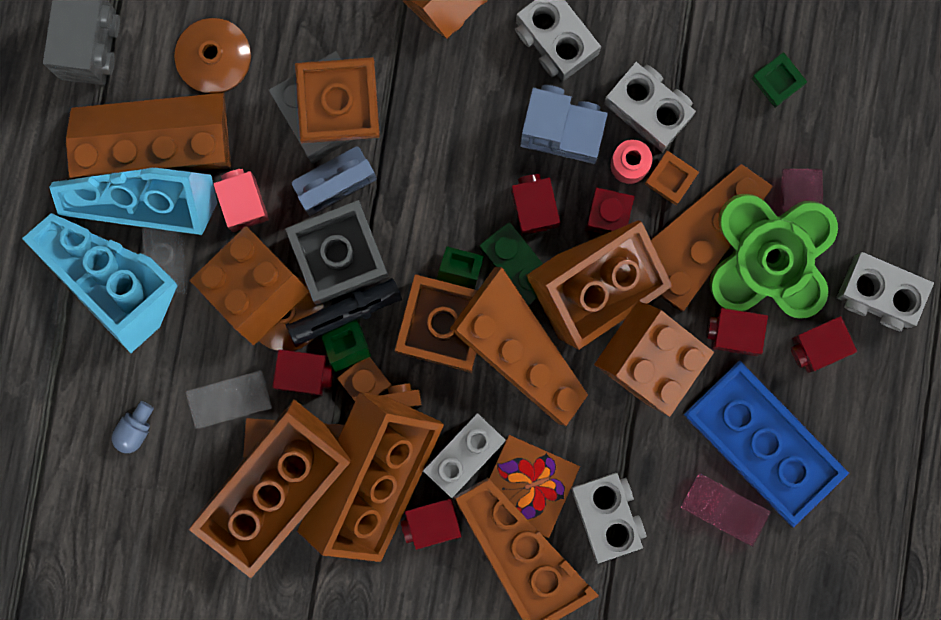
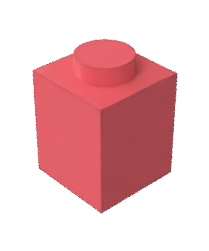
[213,169,269,232]

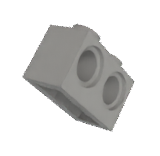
[515,0,601,82]
[604,62,696,153]
[837,252,934,331]
[423,413,506,498]
[571,473,647,564]

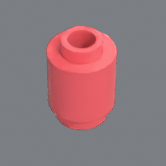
[611,140,652,184]

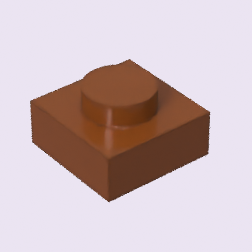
[644,151,699,206]
[337,357,392,401]
[380,384,422,408]

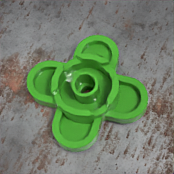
[710,194,838,318]

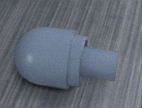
[112,401,154,454]

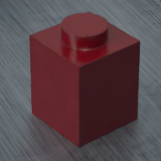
[511,174,560,236]
[585,187,634,235]
[706,308,768,356]
[791,316,857,373]
[273,349,333,396]
[400,498,462,550]

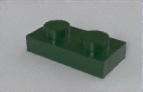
[479,222,543,306]

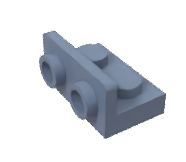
[292,147,377,216]

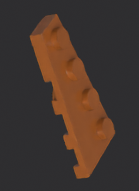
[651,164,773,312]
[450,267,588,426]
[454,478,599,620]

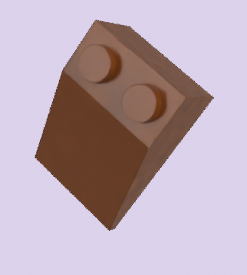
[526,220,673,350]

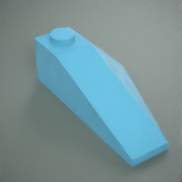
[49,168,217,235]
[22,213,178,353]

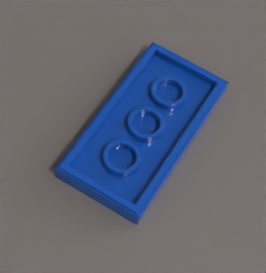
[683,361,849,527]

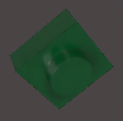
[751,52,807,108]
[437,246,484,290]
[322,320,371,372]

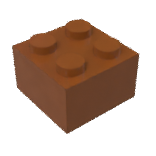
[190,226,309,345]
[395,274,478,373]
[594,300,714,417]

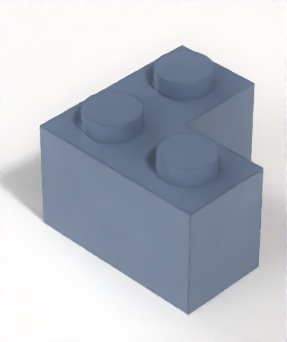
[520,85,608,164]

